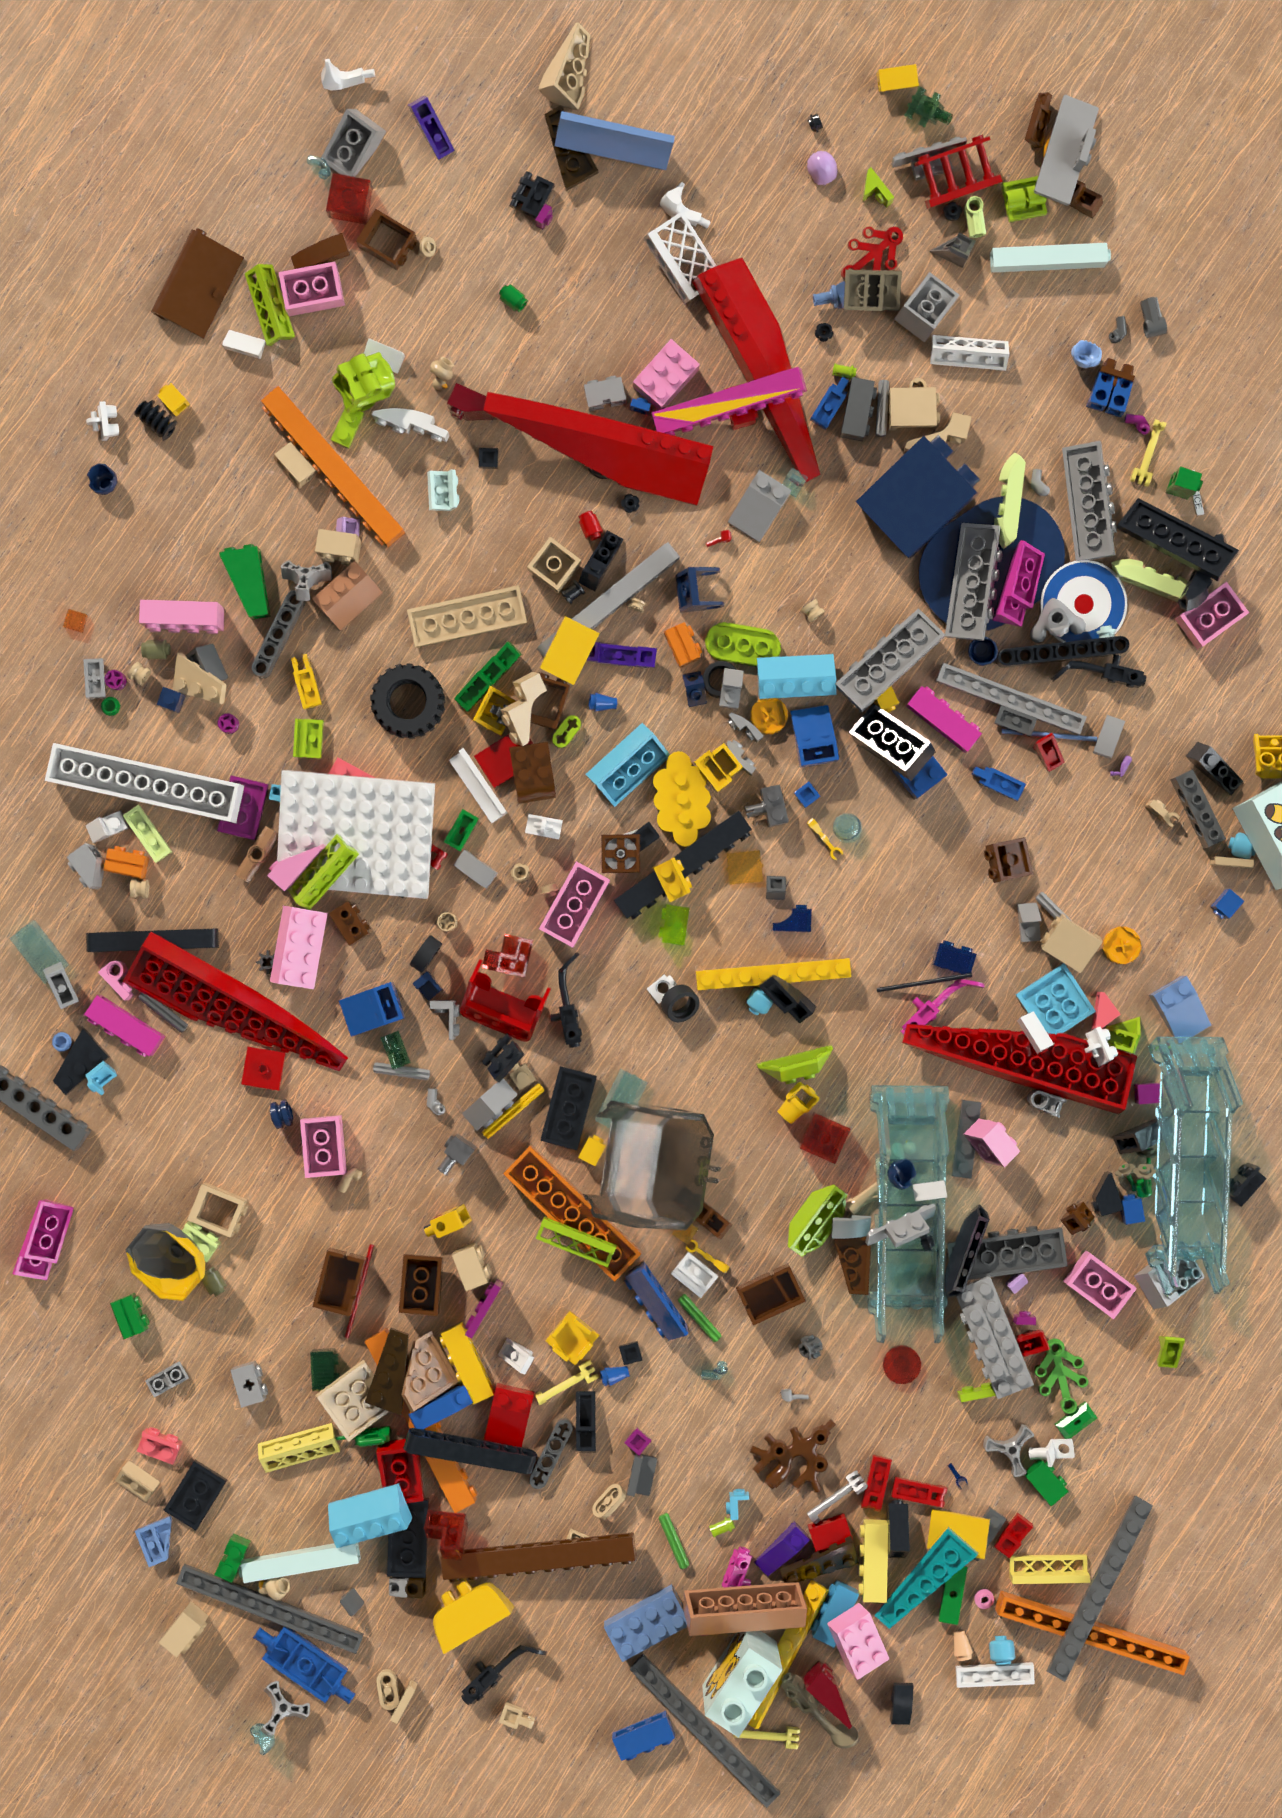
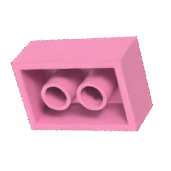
[279,262,345,316]
[633,339,700,410]
[1175,582,1249,650]
[300,1115,347,1178]
[1063,1250,1137,1319]
[827,1603,889,1680]

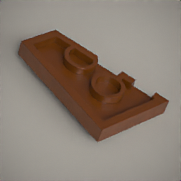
[834,1236,871,1295]

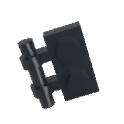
[509,171,555,219]
[482,1033,525,1083]

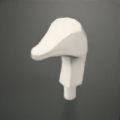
[321,59,375,91]
[660,182,710,228]

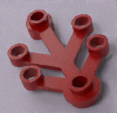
[841,226,903,280]

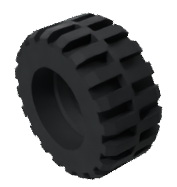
[370,663,446,739]

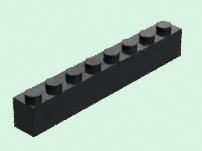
[614,811,752,920]

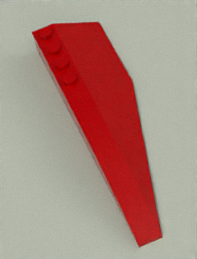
[693,258,821,484]
[483,392,714,506]
[123,932,348,1071]
[902,1024,1137,1115]

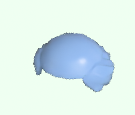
[1071,340,1102,369]

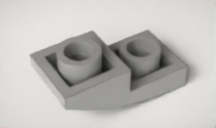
[727,712,764,742]
[1093,715,1125,759]
[726,740,756,776]
[454,850,498,888]
[832,1215,871,1239]
[145,1361,189,1398]

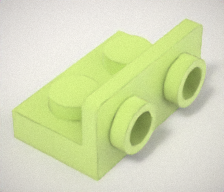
[182,1221,221,1262]

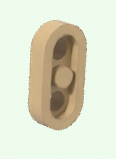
[592,1484,626,1520]
[376,1669,400,1710]

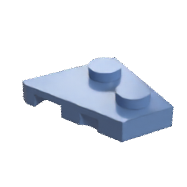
[135,1516,172,1567]

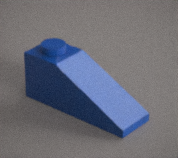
[408,1385,473,1429]

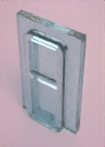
[9,920,69,984]
[595,1069,648,1134]

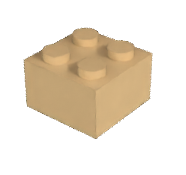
[315,529,361,566]
[527,537,581,594]
[452,1242,492,1291]
[159,1602,208,1658]

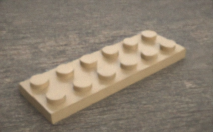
[407,585,528,648]

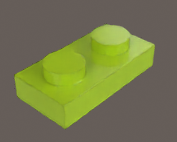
[331,408,364,449]
[957,1382,996,1402]

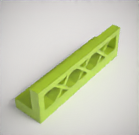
[245,264,295,346]
[288,834,359,910]
[535,1216,616,1267]

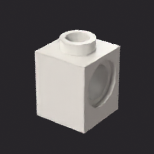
[647,974,677,1004]

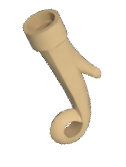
[846,1160,891,1215]

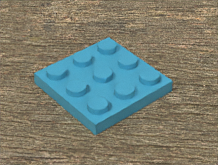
[1015,963,1096,1034]

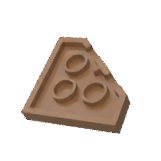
[402,1331,459,1412]

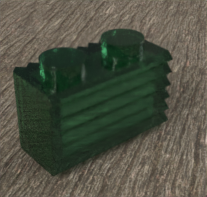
[310,1348,340,1391]

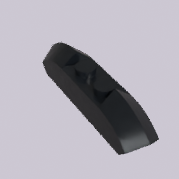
[1178,534,1227,611]
[944,1204,990,1298]

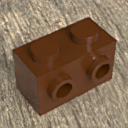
[329,901,371,946]

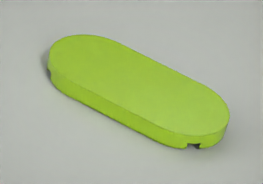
[705,622,781,667]

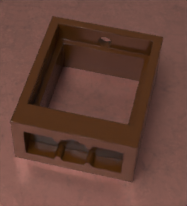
[356,209,417,270]
[530,672,571,731]

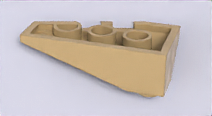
[538,22,590,110]

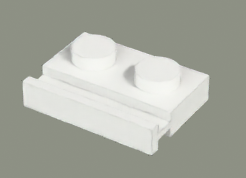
[671,1252,718,1298]

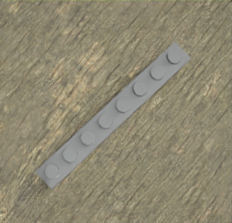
[936,663,1087,735]

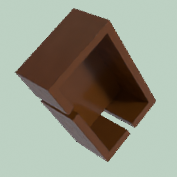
[312,1247,367,1317]
[736,1263,806,1326]

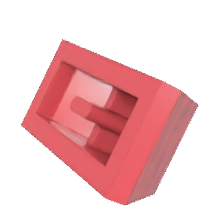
[1091,992,1121,1030]

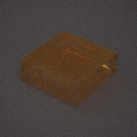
[63,609,88,633]

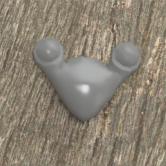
[1030,598,1086,643]

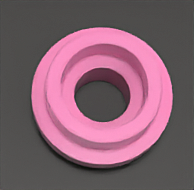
[974,1589,994,1609]

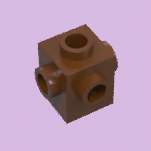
[1060,1202,1095,1235]

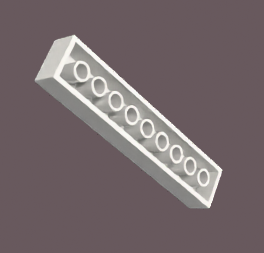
[45,743,244,823]

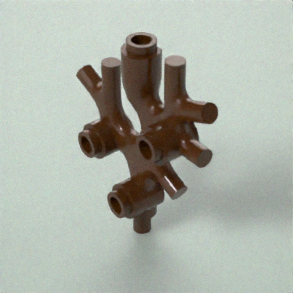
[750,1419,836,1493]

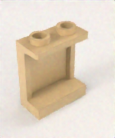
[888,387,940,431]
[1040,914,1103,973]

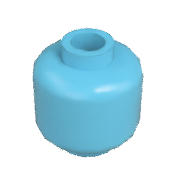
[1228,832,1256,859]
[746,987,774,1015]
[989,1636,1015,1665]

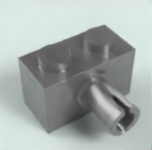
[745,784,789,827]
[437,1134,477,1176]

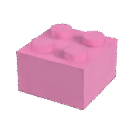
[964,1119,1020,1167]

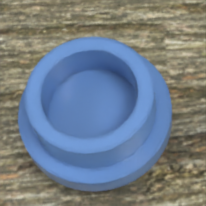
[52,1032,72,1051]

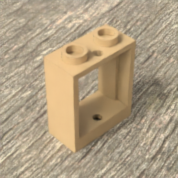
[187,1182,249,1237]

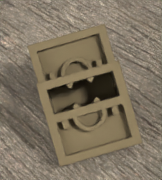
[843,270,902,311]

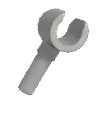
[781,1389,809,1402]

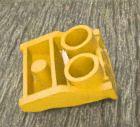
[1253,734,1282,779]

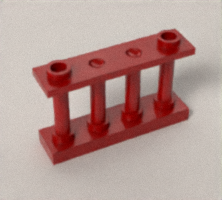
[913,134,1003,208]

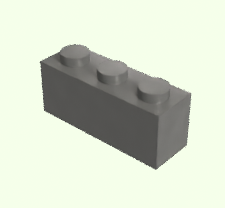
[840,377,877,442]

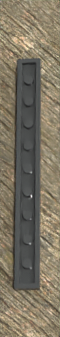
[1046,1496,1153,1682]
[176,1564,364,1654]
[630,1654,780,1808]

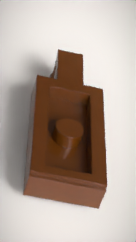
[1025,92,1052,148]

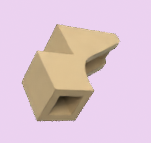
[903,412,971,453]
[501,672,547,746]

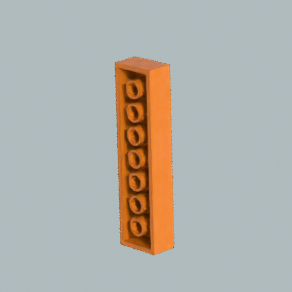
[503,1145,642,1282]

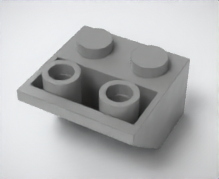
[67,843,105,889]

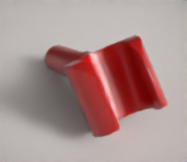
[706,530,732,547]

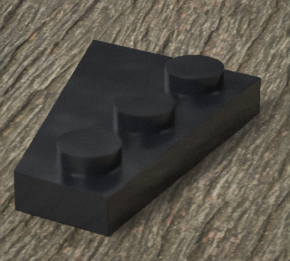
[53,1028,110,1095]

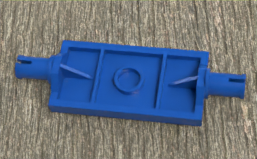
[253,1626,356,1704]

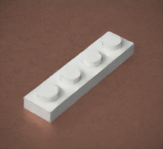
[955,1662,1035,1688]

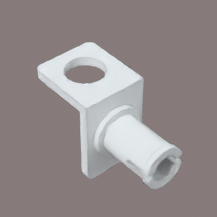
[1029,1439,1075,1467]

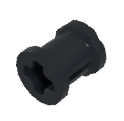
[560,580,585,605]

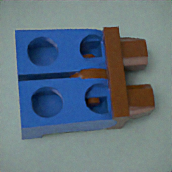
[1086,358,1135,418]

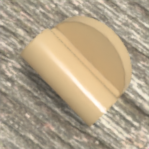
[418,236,436,258]

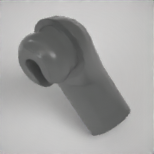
[1109,316,1127,343]

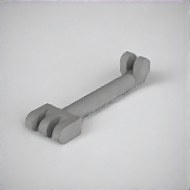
[807,1471,868,1524]

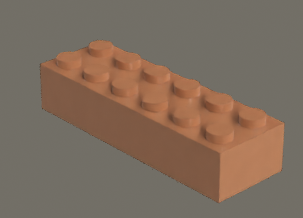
[683,1582,807,1636]

